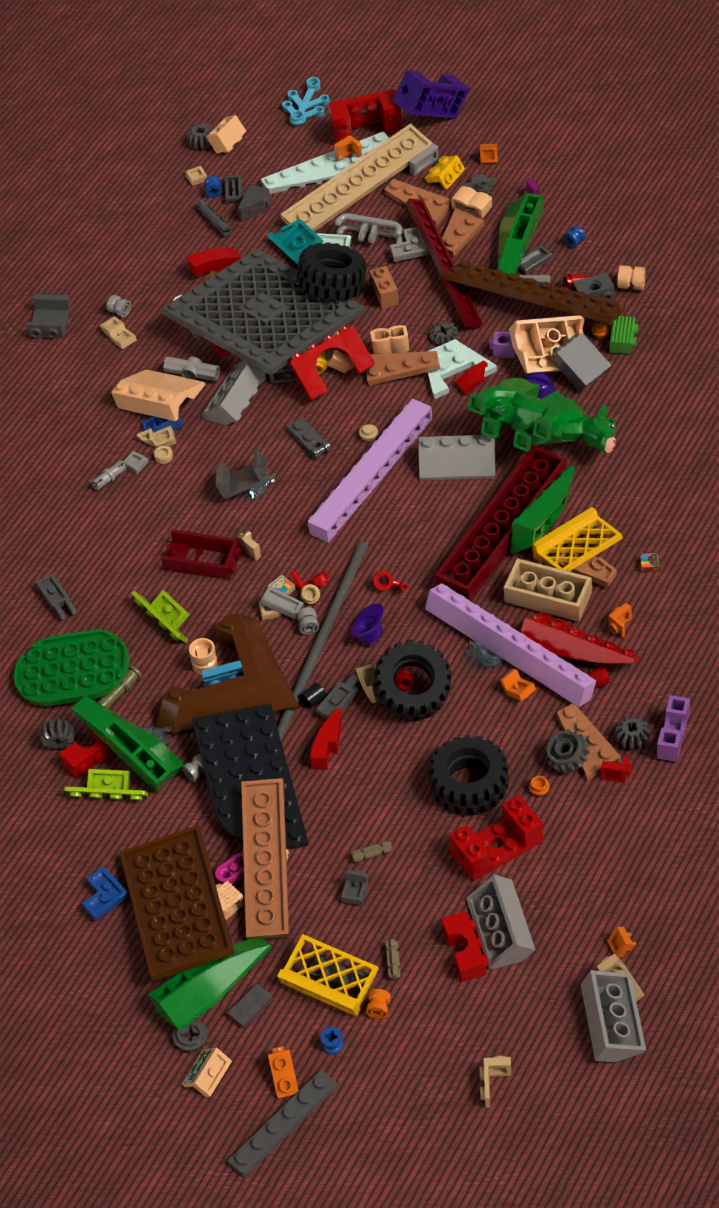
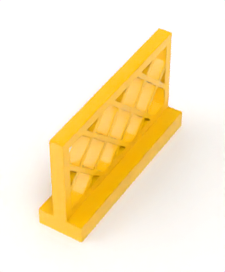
[532,507,623,572]
[277,934,379,1017]

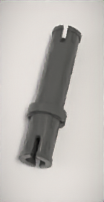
[196,199,232,236]

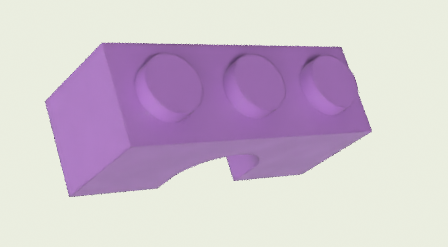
[657,695,690,762]

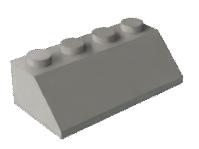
[201,360,266,425]
[419,435,495,480]
[466,874,535,969]
[581,970,646,1062]

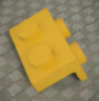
[425,155,465,189]

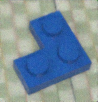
[82,866,129,921]

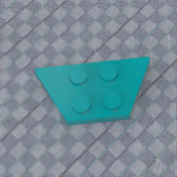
[267,219,324,265]

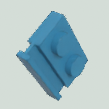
[201,660,243,687]

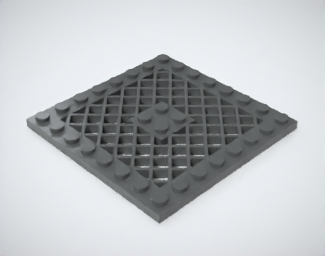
[162,249,365,375]

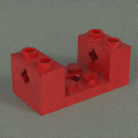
[328,89,402,143]
[449,794,544,882]

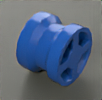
[204,176,222,198]
[563,225,586,248]
[320,1027,344,1055]

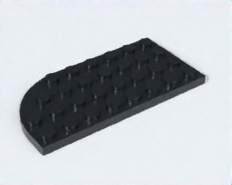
[192,703,308,850]

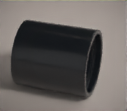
[299,682,327,709]

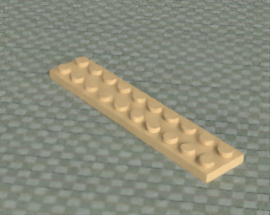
[281,123,433,232]

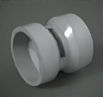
[106,295,131,317]
[297,607,319,635]
[182,754,204,783]

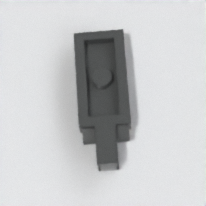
[316,674,361,720]

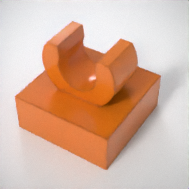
[480,143,498,163]
[607,927,636,957]

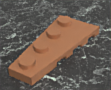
[384,179,451,226]
[366,351,440,386]
[557,703,621,781]

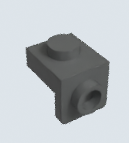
[341,870,369,905]

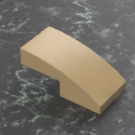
[100,317,137,349]

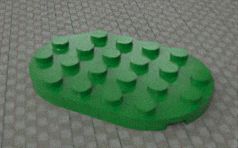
[14,630,130,706]

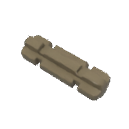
[351,841,392,862]
[385,939,401,980]

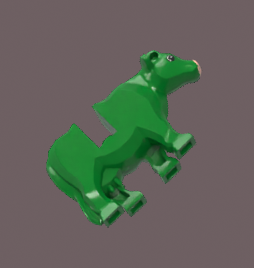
[468,378,616,453]

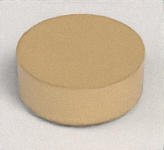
[154,446,173,464]

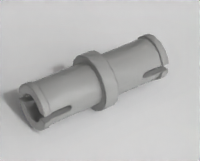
[91,460,126,491]

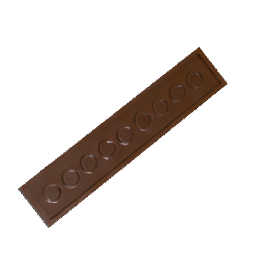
[445,261,625,324]

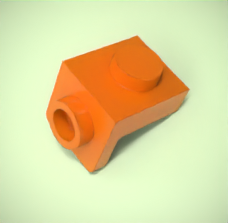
[334,135,362,161]
[608,603,632,638]
[500,669,536,701]

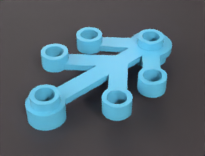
[282,77,330,126]

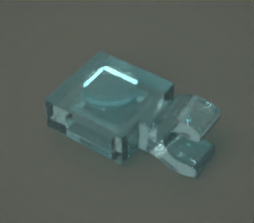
[249,467,276,501]
[466,641,503,667]
[140,727,172,743]

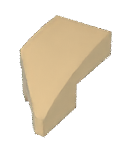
[137,426,177,448]
[237,531,261,561]
[356,663,378,703]

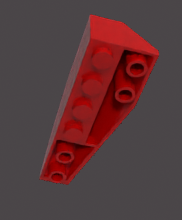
[520,612,640,663]

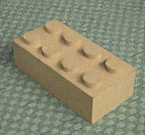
[504,558,592,622]

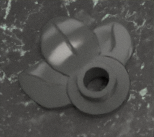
[462,174,497,194]

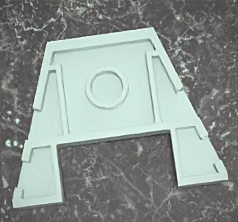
[427,339,497,399]

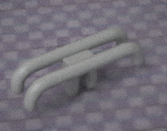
[335,213,404,244]

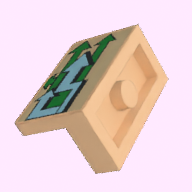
[182,1047,232,1097]

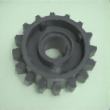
[544,729,590,774]

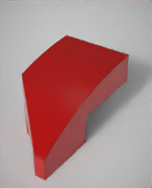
[455,360,488,395]

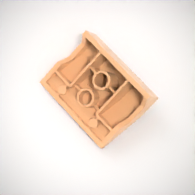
[509,315,585,374]
[111,369,205,421]

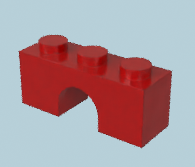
[59,730,113,779]
[442,911,489,982]

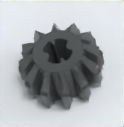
[187,123,213,150]
[615,715,650,751]
[40,718,75,750]

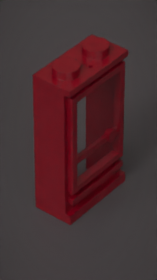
[161,529,242,581]

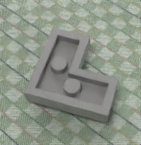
[390,227,429,262]

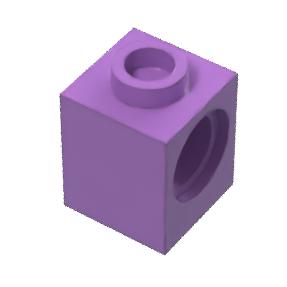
[490,331,516,358]

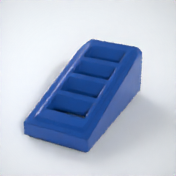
[142,413,183,433]

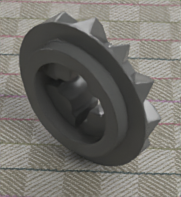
[429,321,458,345]
[173,1020,208,1053]

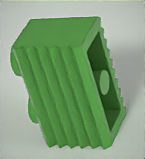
[610,315,639,354]

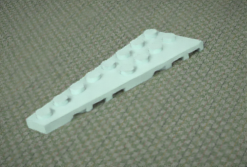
[261,132,389,194]

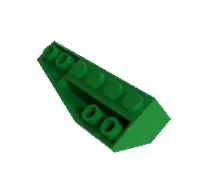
[497,193,544,274]
[510,465,574,554]
[71,696,185,793]
[148,938,271,1031]

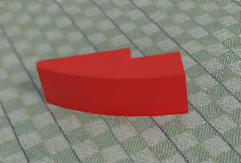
[186,247,242,277]
[310,708,342,770]

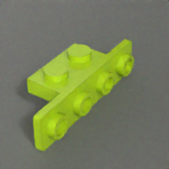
[131,590,190,643]
[64,769,148,800]

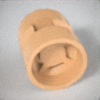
[617,265,646,290]
[189,638,218,675]

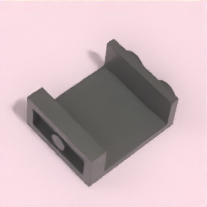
[26,294,71,338]
[216,448,267,499]

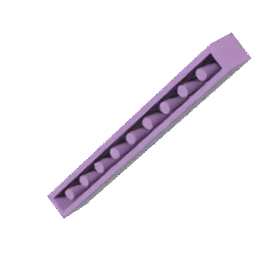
[308,399,432,543]
[425,584,596,707]

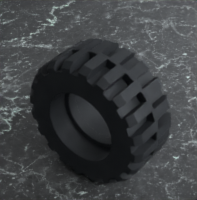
[296,242,367,301]
[373,640,452,721]
[429,735,509,816]

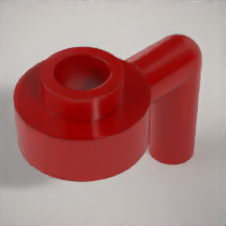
[289,570,329,592]
[373,570,409,591]

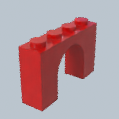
[288,326,375,402]

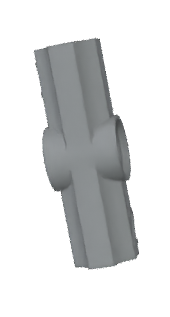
[163,357,220,381]

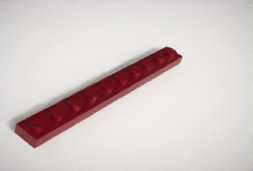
[406,198,483,328]

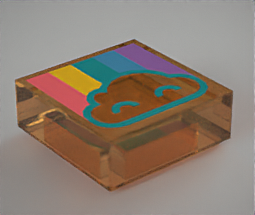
[640,552,661,572]

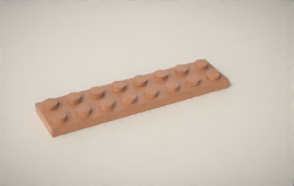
[241,778,290,940]

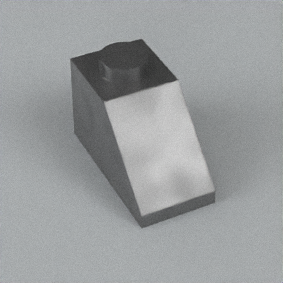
[238,185,272,222]

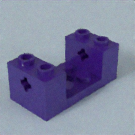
[393,70,469,118]

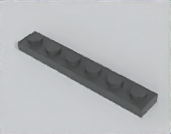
[228,1070,338,1178]

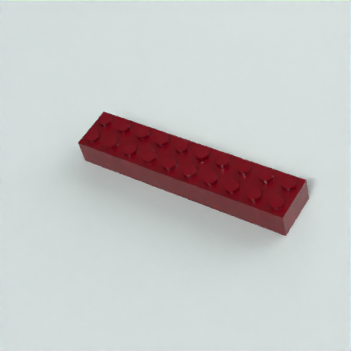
[435,445,567,602]

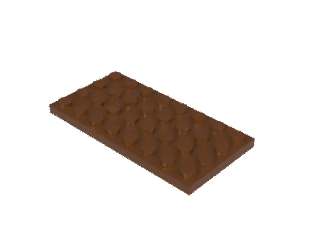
[120,825,235,982]

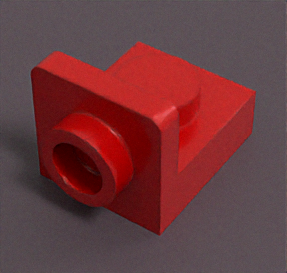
[601,755,633,783]

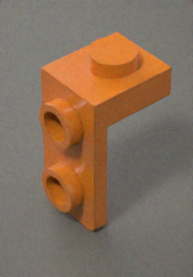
[268,1046,299,1098]

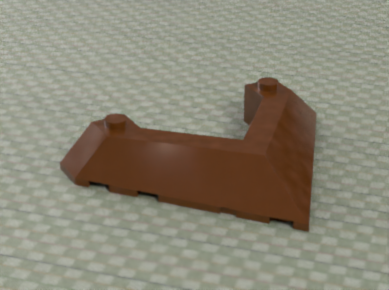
[156,614,299,735]

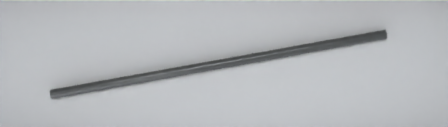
[277,541,368,742]

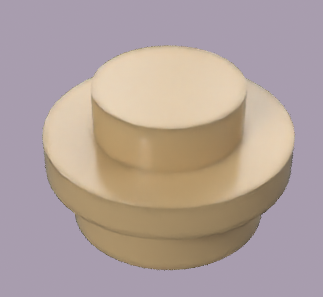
[359,424,378,442]
[301,584,320,604]

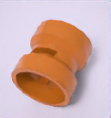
[366,989,391,1019]

